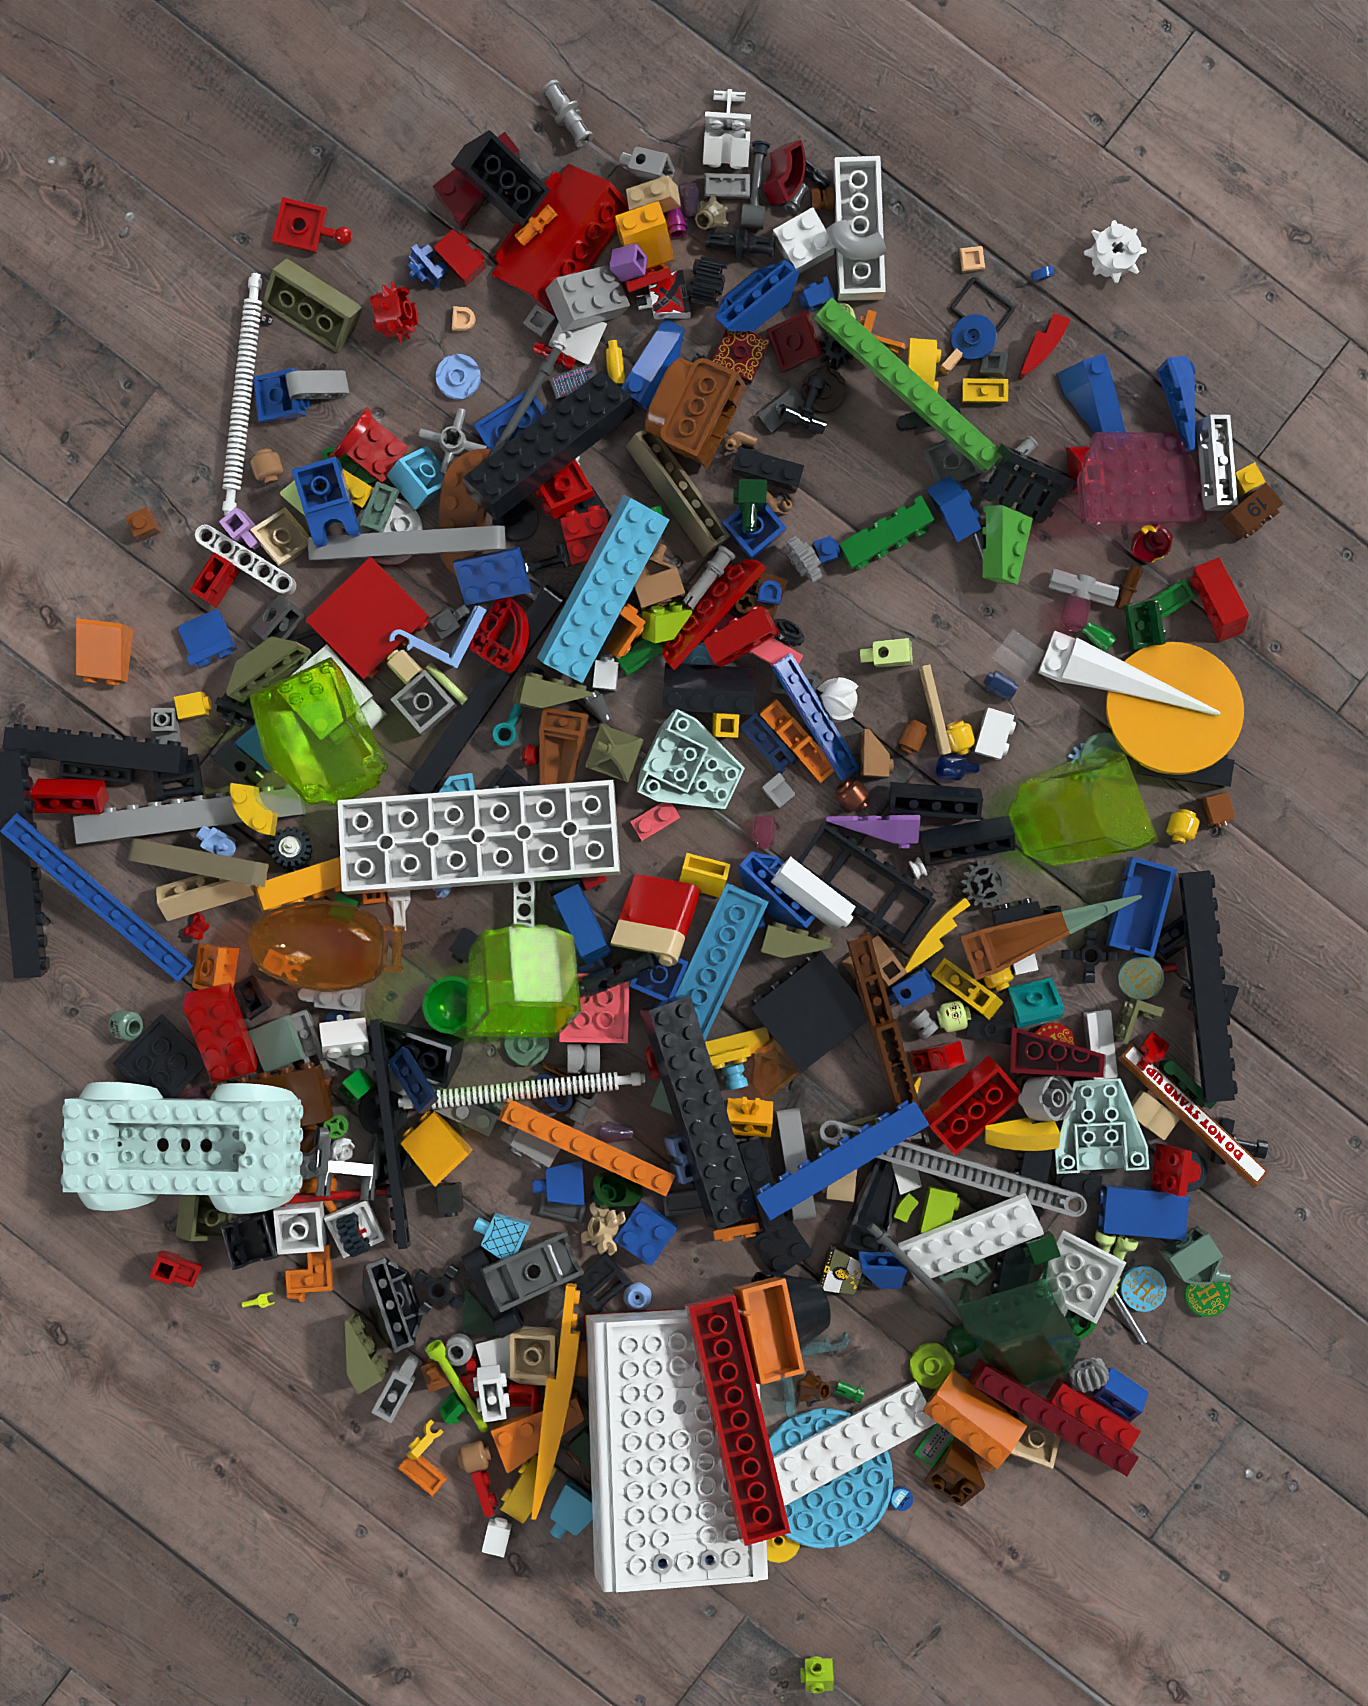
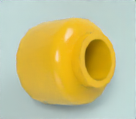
[946,720,976,756]
[1166,809,1200,844]
[983,966,1014,992]

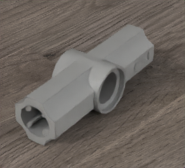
[1047,569,1119,607]

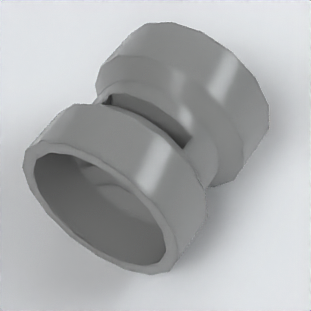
[908,1008,940,1040]

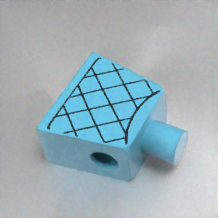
[473,1213,531,1260]

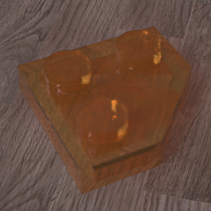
[751,1037,801,1101]

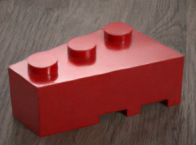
[1191,557,1249,643]

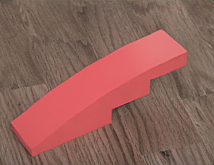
[713,613,804,665]

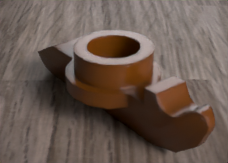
[542,1064,579,1082]

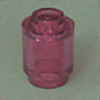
[752,816,776,849]

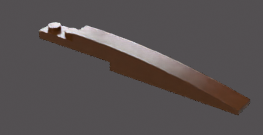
[846,932,931,1147]

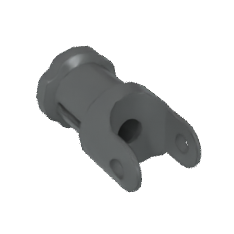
[566,1089,599,1125]

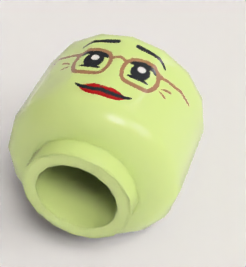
[936,1000,971,1033]

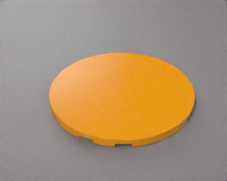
[1106,642,1244,775]

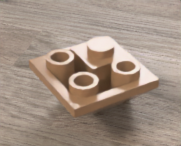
[842,935,907,988]

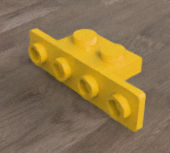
[705,1027,772,1069]

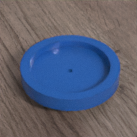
[951,314,997,361]

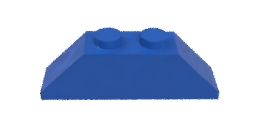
[715,260,799,331]
[738,851,816,930]

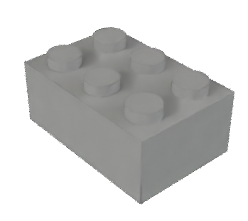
[545,265,630,331]

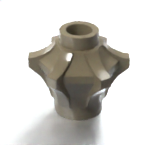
[695,196,729,232]

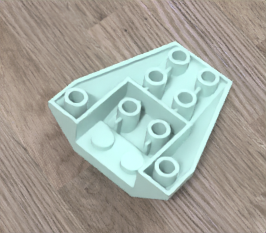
[637,709,745,809]
[1055,1078,1149,1174]

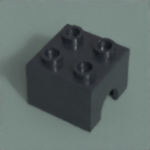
[220,1210,281,1270]

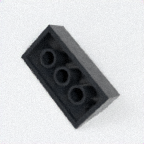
[451,130,550,227]
[662,663,756,715]

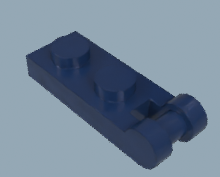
[739,712,797,774]

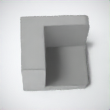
[761,773,795,809]

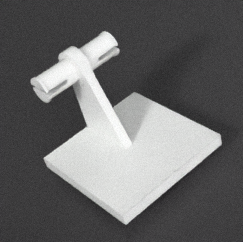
[705,89,751,132]

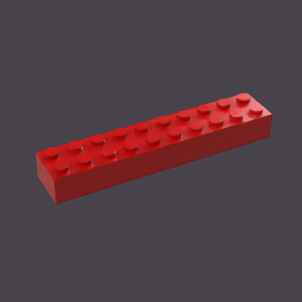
[685,1293,791,1546]

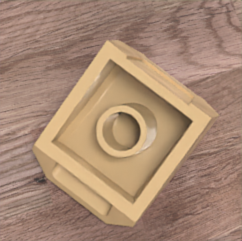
[510,1325,558,1386]

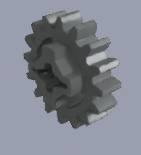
[960,859,1011,908]

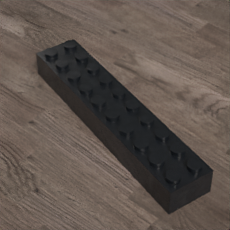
[640,995,759,1230]

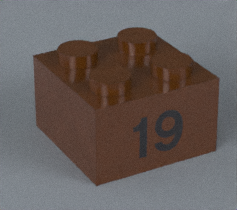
[1219,483,1283,540]

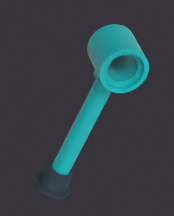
[493,664,544,748]

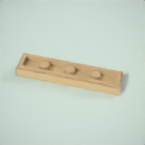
[919,664,951,756]

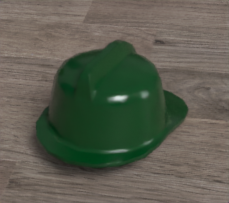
[590,1172,642,1209]

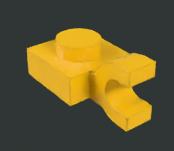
[406,1419,443,1461]

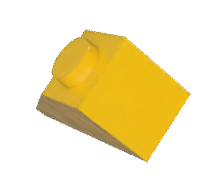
[931,958,1003,1020]

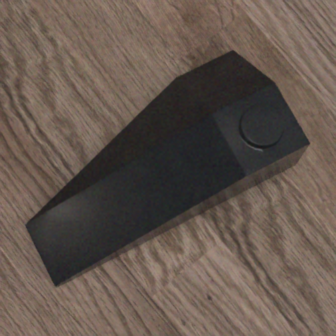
[369,1021,464,1089]

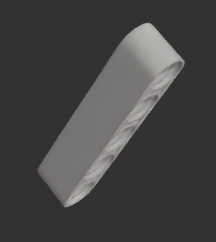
[776,1108,816,1221]

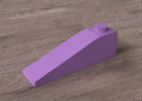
[825,815,920,848]

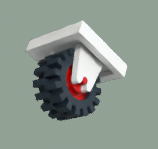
[324,1200,385,1258]

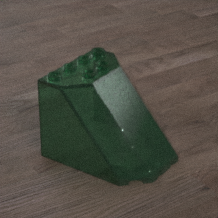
[957,1261,1081,1386]

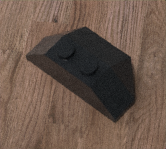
[362,1257,423,1353]

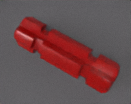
[533,341,576,370]

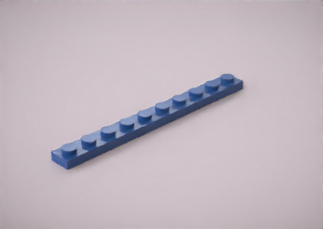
[0,813,194,982]

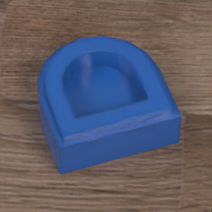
[757,580,782,606]

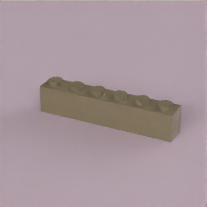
[625,429,730,557]

